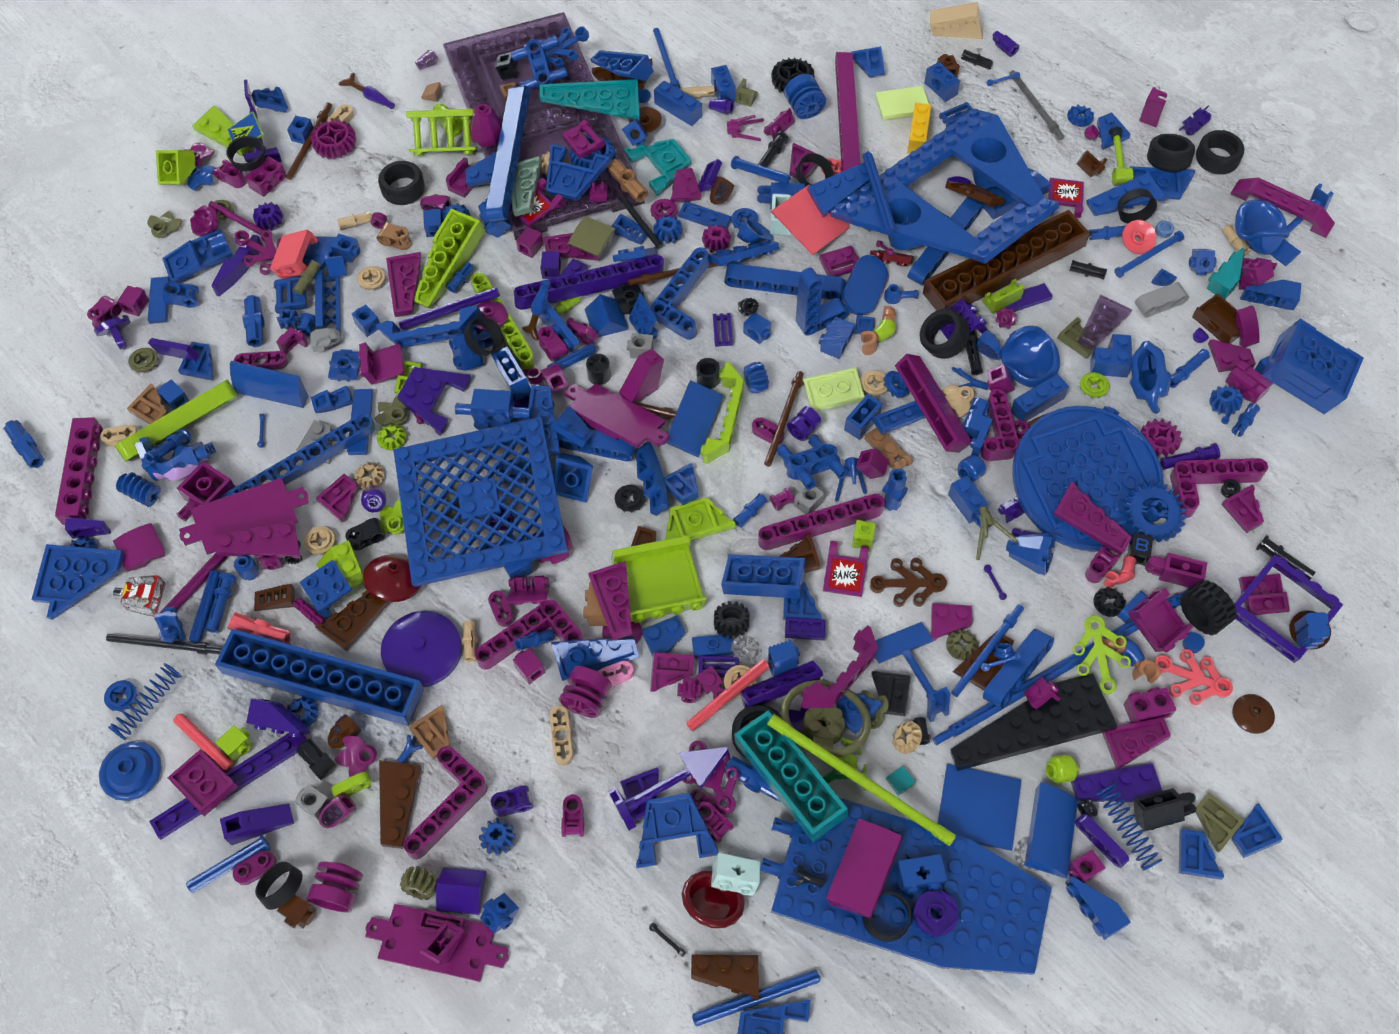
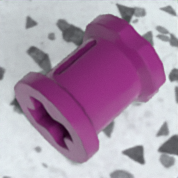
[770,487,794,511]

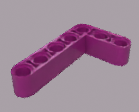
[1170,458,1268,518]
[475,600,583,670]
[403,746,488,860]

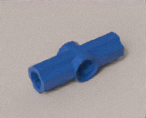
[242,295,265,347]
[3,420,45,468]
[882,468,908,511]
[725,756,781,802]

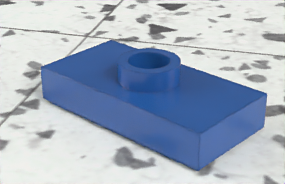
[692,634,734,658]

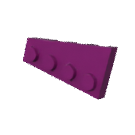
[386,252,422,317]
[1053,482,1132,555]
[588,561,632,641]

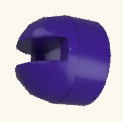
[1193,327,1209,343]

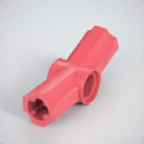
[227,612,291,644]

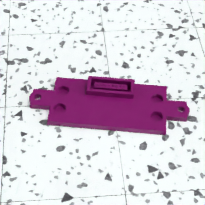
[564,383,670,448]
[179,478,309,555]
[365,904,508,982]

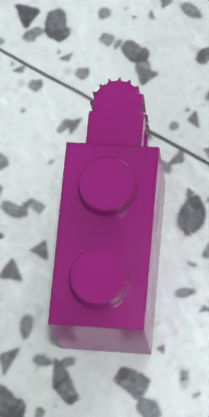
[1145,553,1207,588]

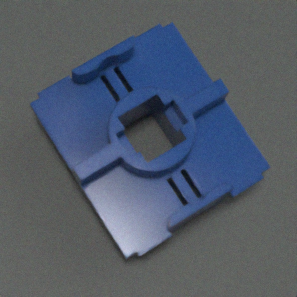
[328,349,360,382]

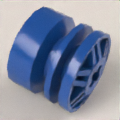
[784,74,826,119]

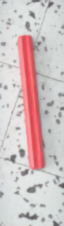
[686,659,770,731]

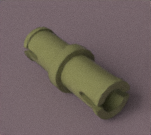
[293,260,321,295]

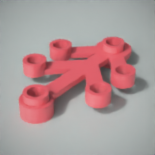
[1154,649,1233,705]

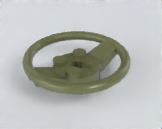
[780,680,871,757]

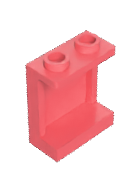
[270,229,318,279]

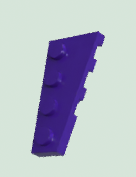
[1071,763,1162,803]

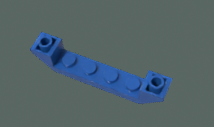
[376,306,483,348]

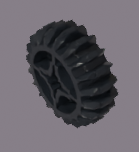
[771,57,815,93]

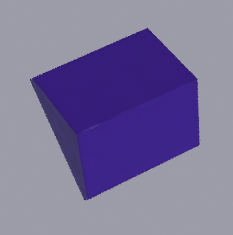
[436,867,486,915]

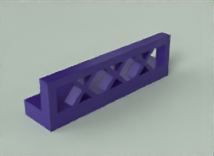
[740,660,824,708]

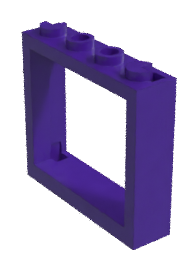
[1234,555,1343,663]

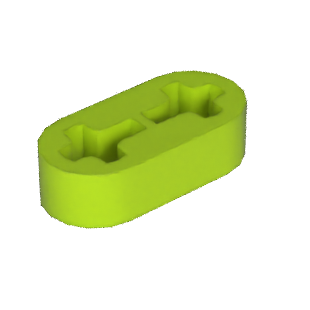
[331,772,372,798]

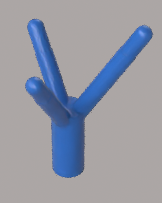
[952,367,988,390]

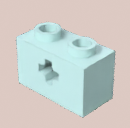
[711,853,760,896]

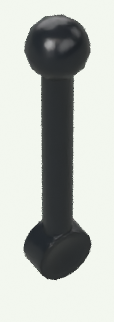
[649,923,686,957]

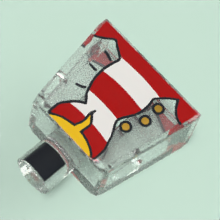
[113,575,166,617]

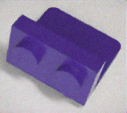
[940,299,989,340]

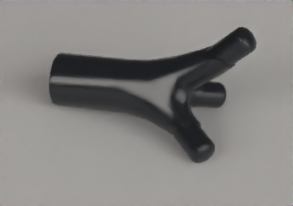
[793,865,825,887]

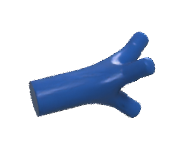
[397,735,422,763]

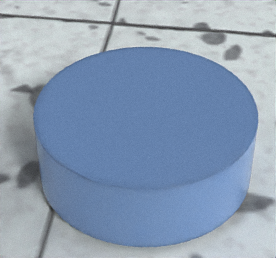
[1155,220,1174,238]

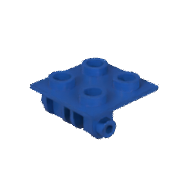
[629,293,658,339]

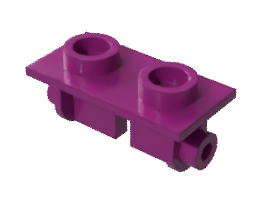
[764,108,795,140]

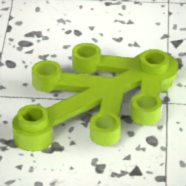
[1072,615,1131,694]

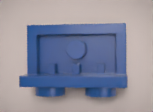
[449,330,484,371]

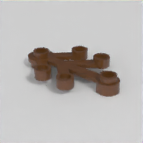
[870,558,947,607]

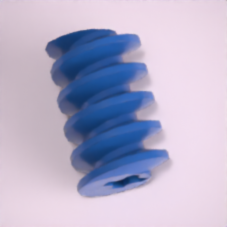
[116,472,161,507]

